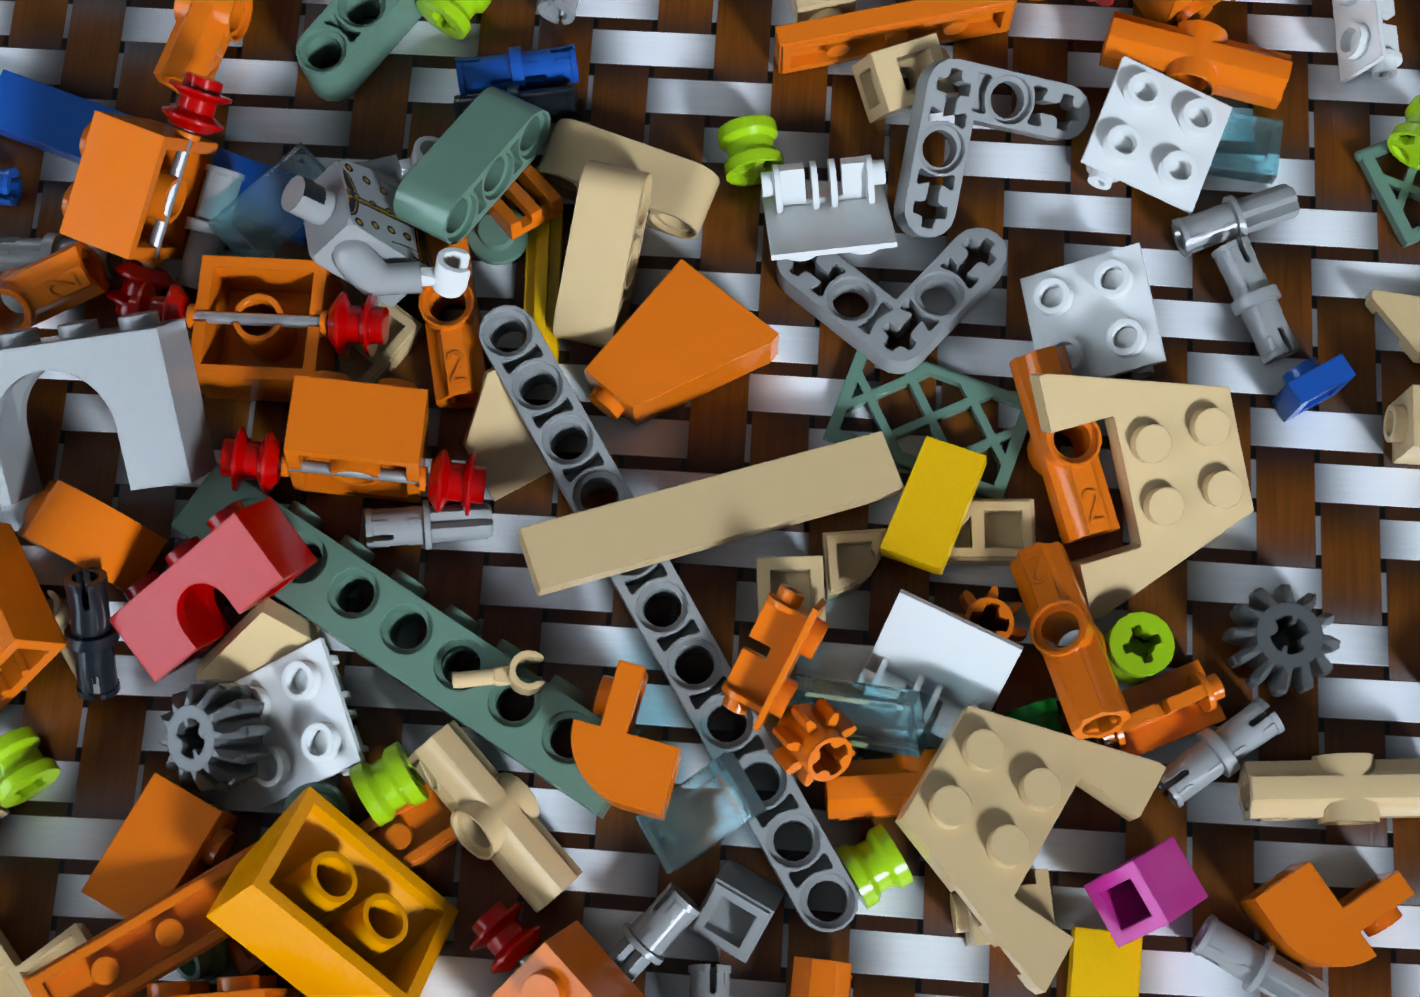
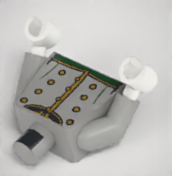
[281,136,471,307]

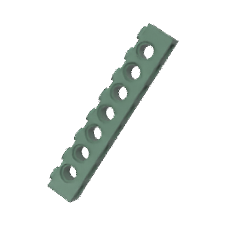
[171,463,641,819]

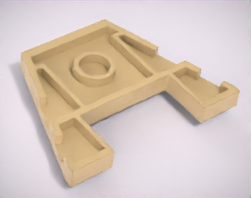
[1029,373,1254,620]
[895,705,1167,995]

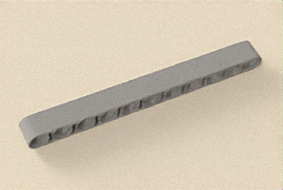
[479,305,858,932]

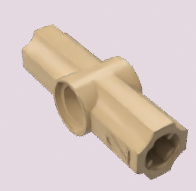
[407,720,583,913]
[1237,753,1420,825]

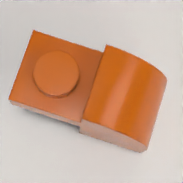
[17,480,167,591]
[571,660,682,821]
[1237,861,1415,967]

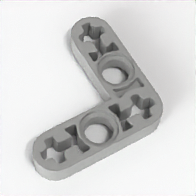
[894,59,1090,238]
[776,227,1007,374]

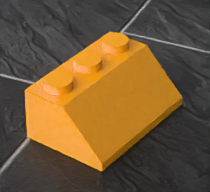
[206,786,459,997]

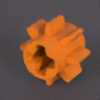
[953,585,1028,642]
[771,697,857,787]

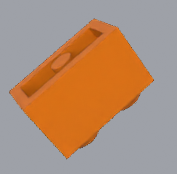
[81,772,240,918]

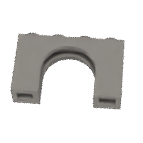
[0,310,217,507]

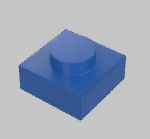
[1271,354,1356,422]

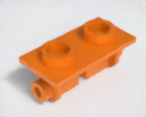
[721,584,830,731]
[1092,660,1227,756]

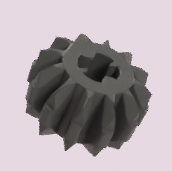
[1222,584,1341,697]
[159,679,272,793]

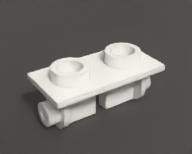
[1332,0,1403,84]

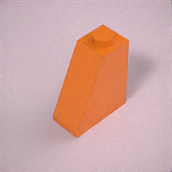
[584,259,779,426]
[0,522,66,712]

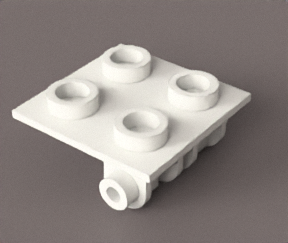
[1080,56,1233,214]
[760,154,897,261]
[1020,242,1167,380]
[853,589,1023,739]
[236,638,370,809]

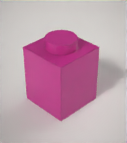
[1084,836,1208,948]

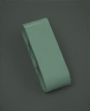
[296,0,422,102]
[393,86,551,245]

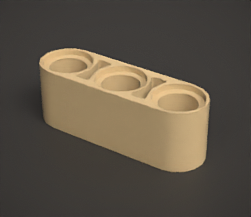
[537,119,720,240]
[553,160,653,348]

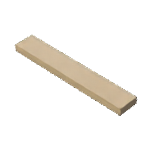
[517,431,904,597]

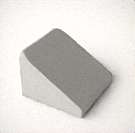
[688,860,785,964]

